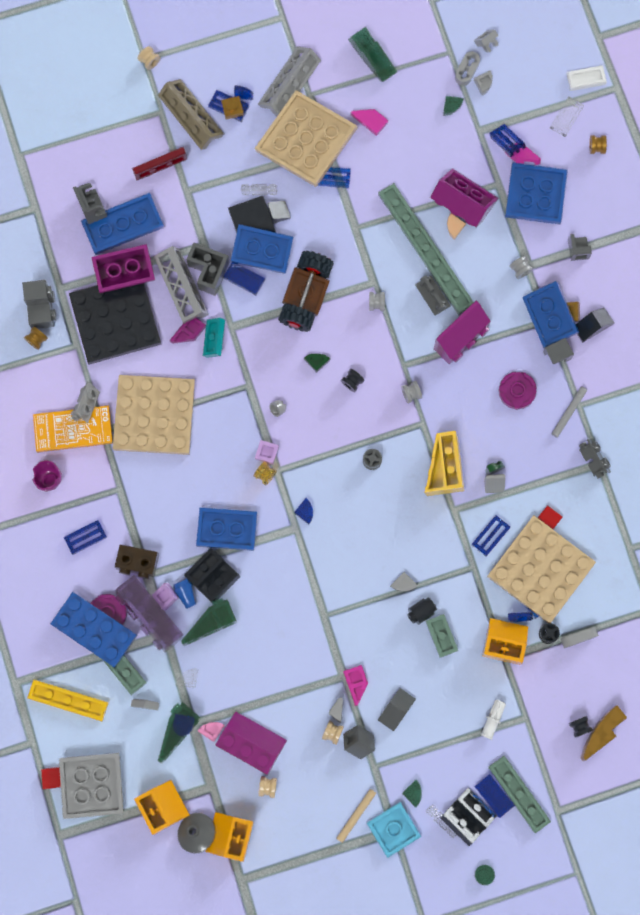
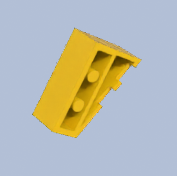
[424,431,465,496]

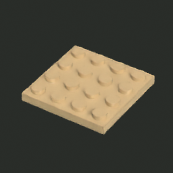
[255,90,357,187]
[113,375,195,455]
[487,515,596,623]

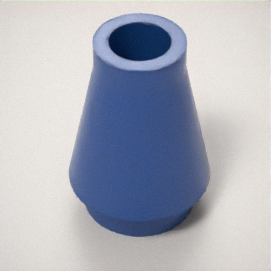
[173,579,196,609]

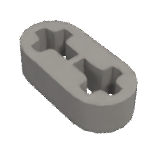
[455,51,480,86]
[561,627,599,648]

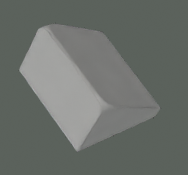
[484,474,505,493]
[329,697,343,723]

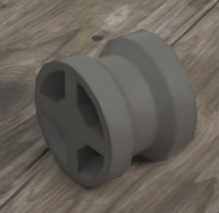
[363,449,382,470]

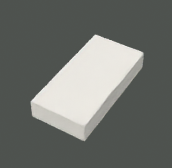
[566,65,607,91]

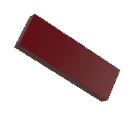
[132,147,187,181]

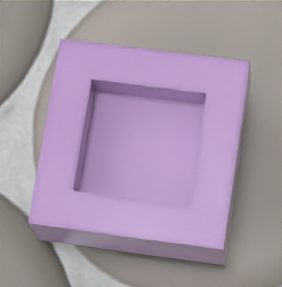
[255,440,279,465]
[152,583,179,610]

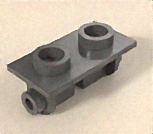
[415,275,451,315]
[579,439,611,479]

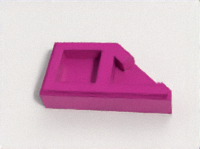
[351,109,388,136]
[505,141,541,165]
[343,665,368,706]

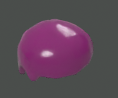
[32,460,62,492]

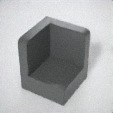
[568,234,592,261]
[543,338,574,364]
[343,725,375,759]

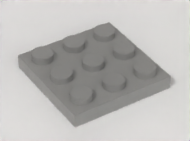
[59,753,124,819]

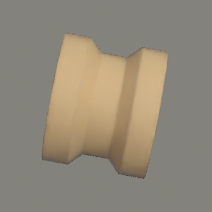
[137,46,161,70]
[322,721,344,745]
[259,776,277,798]

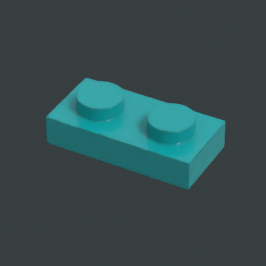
[203,318,225,358]

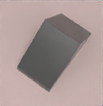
[378,688,416,732]

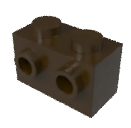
[115,544,159,579]

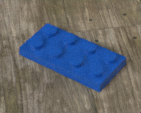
[81,193,164,255]
[50,592,137,668]

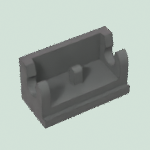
[73,183,107,225]

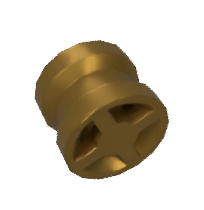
[589,135,607,154]
[24,326,48,350]

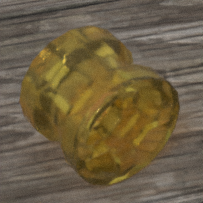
[253,461,277,486]

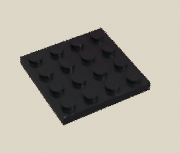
[69,283,161,365]

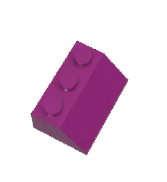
[430,168,499,228]
[91,244,155,293]
[434,300,491,365]
[215,712,287,775]

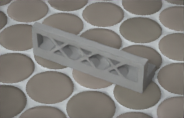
[258,47,321,117]
[154,246,209,323]

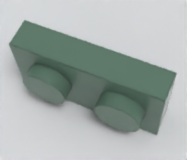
[425,614,459,658]

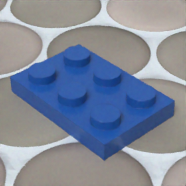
[230,224,293,274]
[522,281,579,348]
[196,507,257,551]

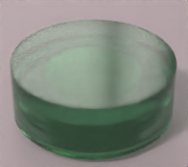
[474,865,495,885]

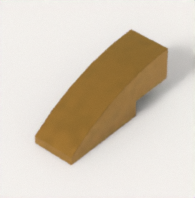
[581,705,627,761]

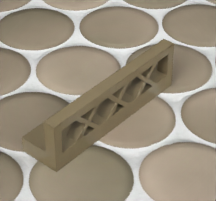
[158,79,224,150]

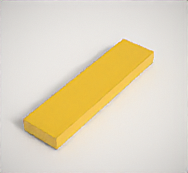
[27,679,109,722]

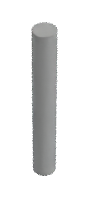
[552,387,587,438]

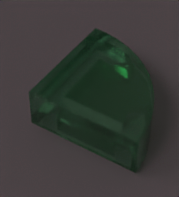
[443,96,464,116]
[402,780,422,808]

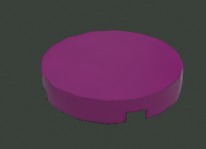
[499,372,537,410]
[90,594,127,625]

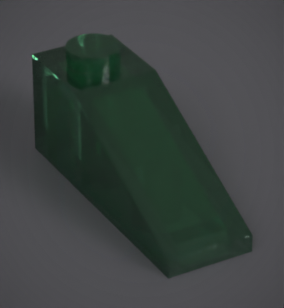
[181,598,237,646]
[158,702,202,764]

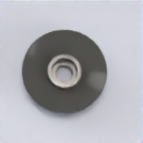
[177,813,215,853]

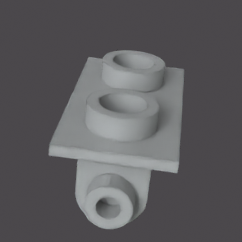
[71,381,100,423]

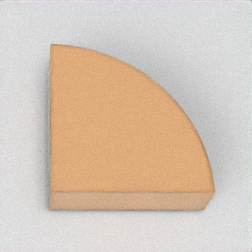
[447,213,466,240]

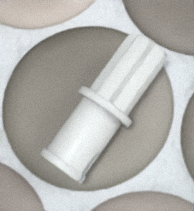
[480,700,506,740]

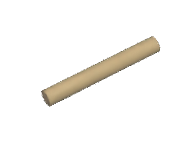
[336,789,376,843]

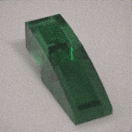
[348,27,397,82]

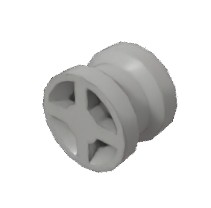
[510,256,533,279]
[369,292,385,311]
[401,381,422,403]

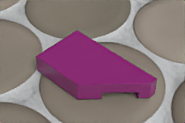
[170,318,206,344]

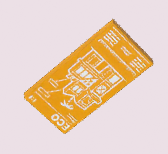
[33,405,113,453]

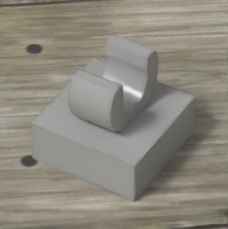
[474,30,498,52]

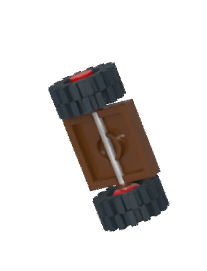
[278,251,334,332]

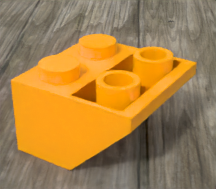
[482,618,528,665]
[134,780,190,835]
[205,812,254,862]

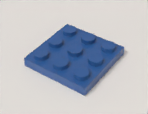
[505,163,567,225]

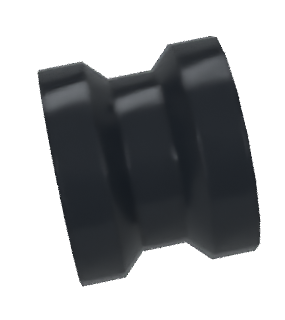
[341,369,365,392]
[539,623,560,644]
[569,716,593,738]

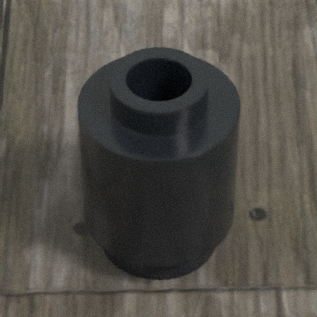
[407,597,437,625]

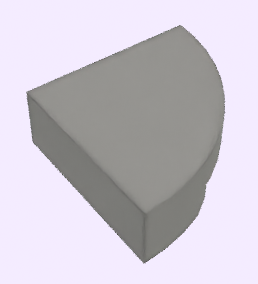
[474,71,492,96]
[390,572,418,592]
[131,699,159,710]

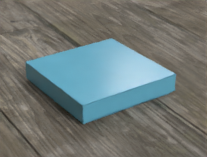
[367,802,421,858]

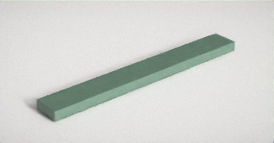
[378,183,474,315]

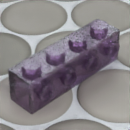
[115,575,183,653]

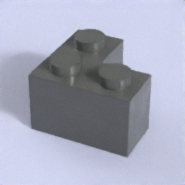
[186,243,230,296]
[22,280,57,329]

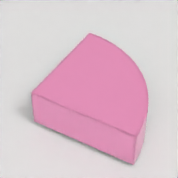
[198,722,225,742]

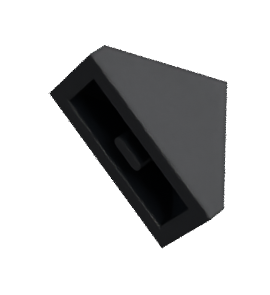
[576,308,614,343]

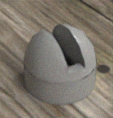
[269,400,286,417]

